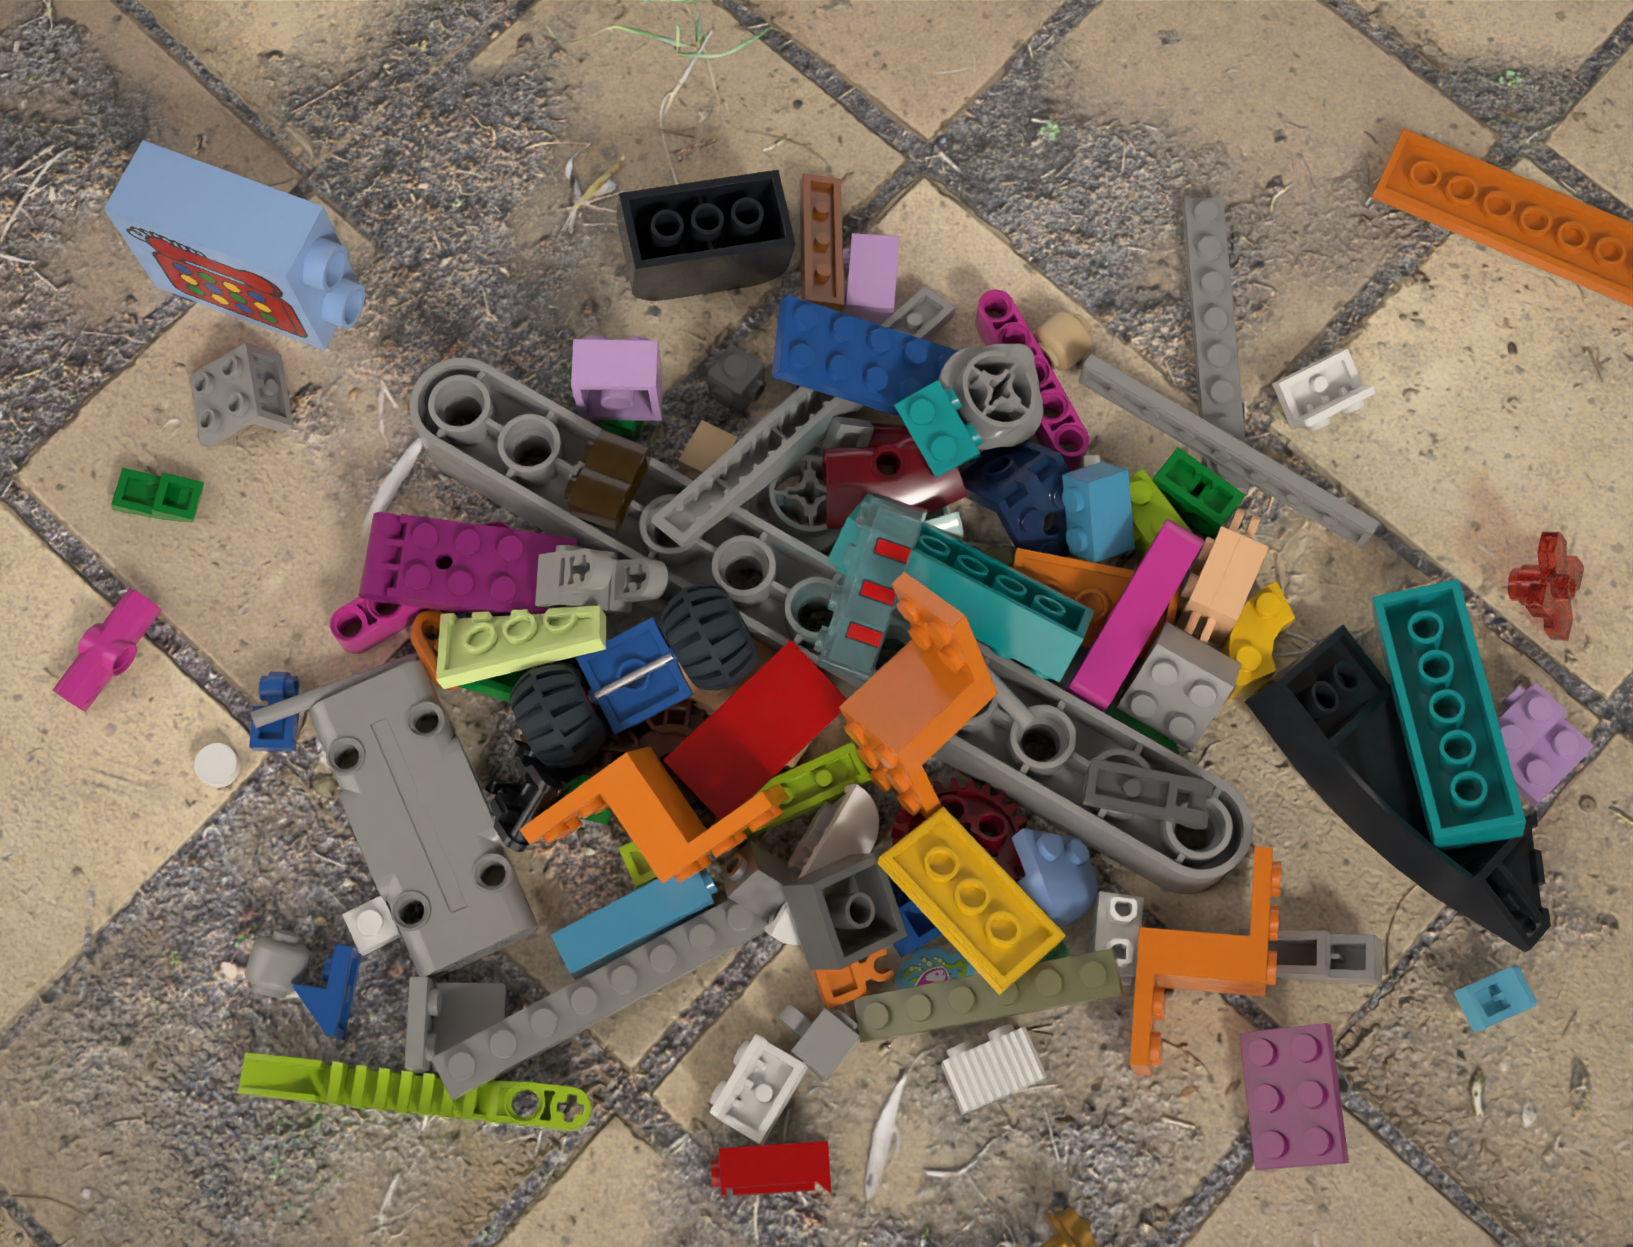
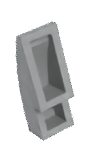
[1239,929,1382,985]

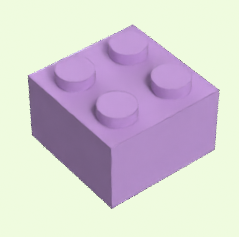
[571,336,664,421]

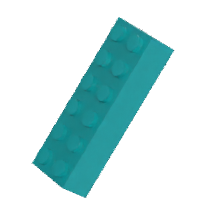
[827,493,1094,682]
[1372,579,1526,851]

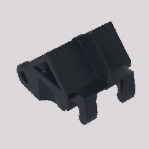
[485,740,583,852]

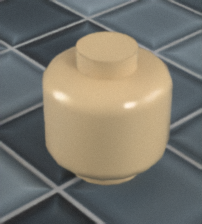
[1033,311,1092,371]

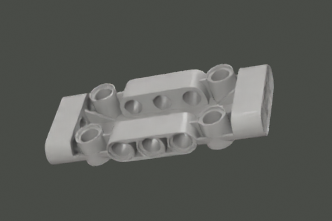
[308,661,539,980]

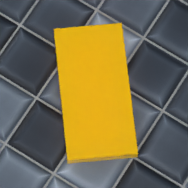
[877,806,1066,995]

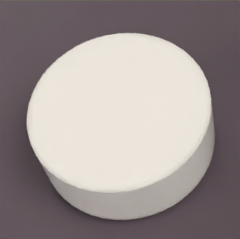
[194,743,241,788]

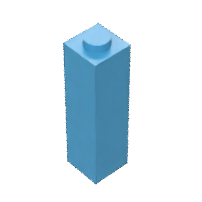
[551,868,717,980]

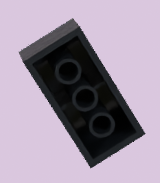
[616,169,796,301]

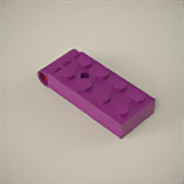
[358,512,579,617]

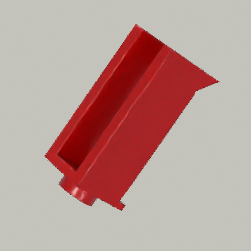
[711,1141,832,1197]

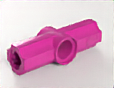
[52,588,162,712]

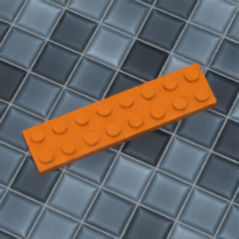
[1371,128,1633,307]

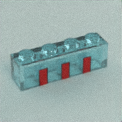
[814,493,928,682]

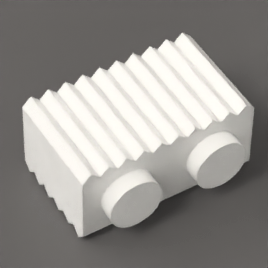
[941,1023,1047,1115]

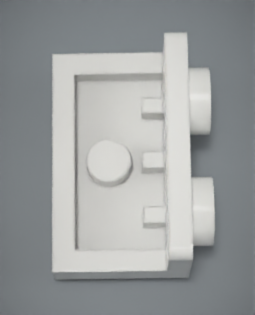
[1272,349,1376,431]
[710,1033,808,1145]

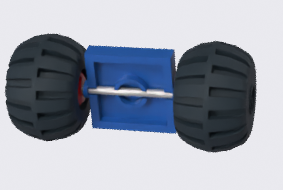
[510,583,758,768]

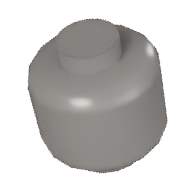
[245,929,310,998]

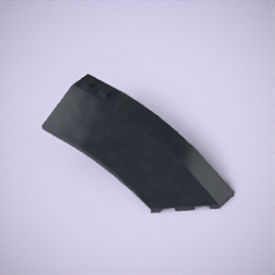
[1244,624,1551,952]

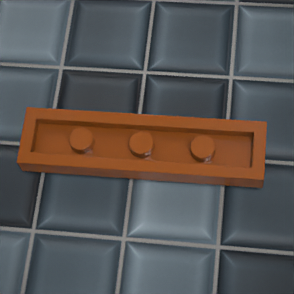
[800,173,845,312]

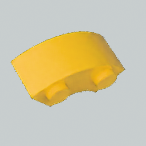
[1221,581,1295,700]

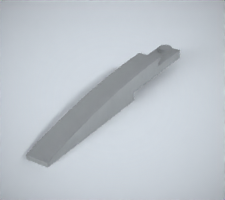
[651,286,955,548]

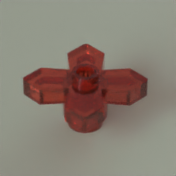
[1508,531,1584,641]

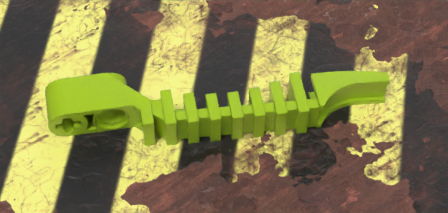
[237,1052,593,1132]

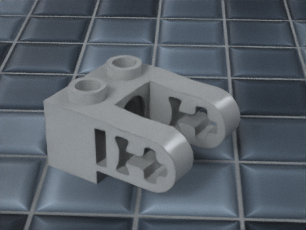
[535,545,668,616]

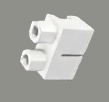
[1088,891,1144,986]

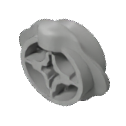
[939,344,1043,450]
[749,447,842,552]

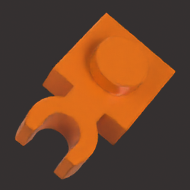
[812,948,894,1010]

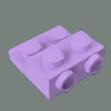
[1497,682,1594,807]

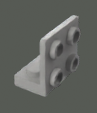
[190,343,294,448]
[404,977,507,1073]

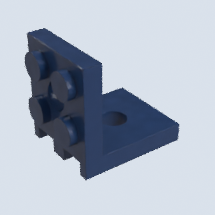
[959,440,1070,557]

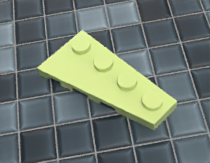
[436,605,606,689]

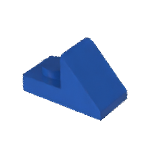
[292,944,362,1041]

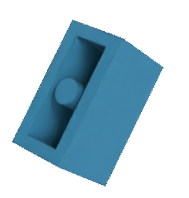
[1062,462,1135,563]

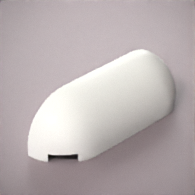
[764,784,879,945]

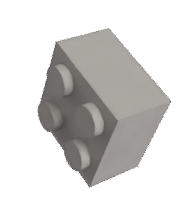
[1116,622,1241,751]

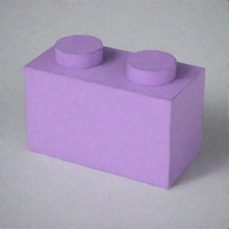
[843,233,899,325]

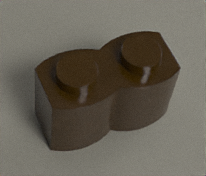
[564,430,651,532]

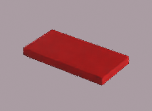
[663,640,847,820]

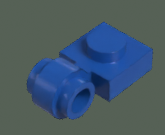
[249,671,300,752]

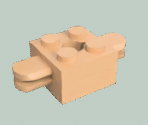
[1176,507,1269,645]

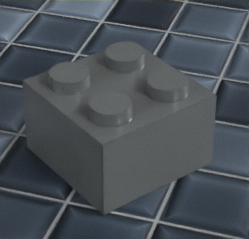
[782,852,908,970]

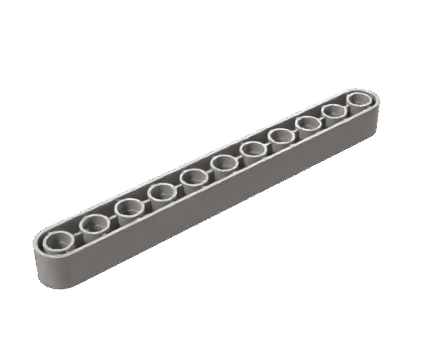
[409,357,1253,894]

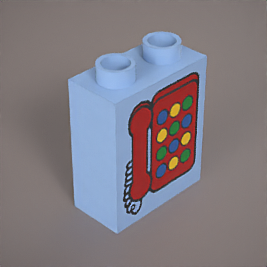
[104,140,365,350]

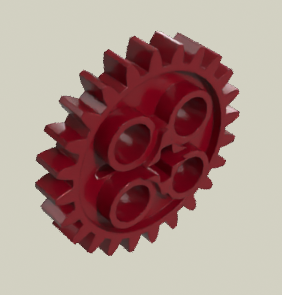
[891,778,1027,883]

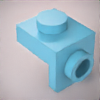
[1453,965,1538,1033]

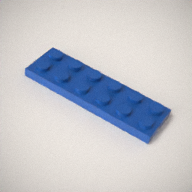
[772,295,958,416]

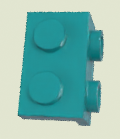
[894,380,983,479]

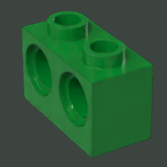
[1152,447,1246,539]

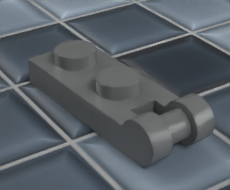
[1082,758,1213,829]

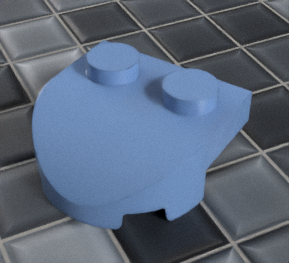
[1011,828,1098,927]

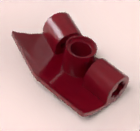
[822,434,967,529]

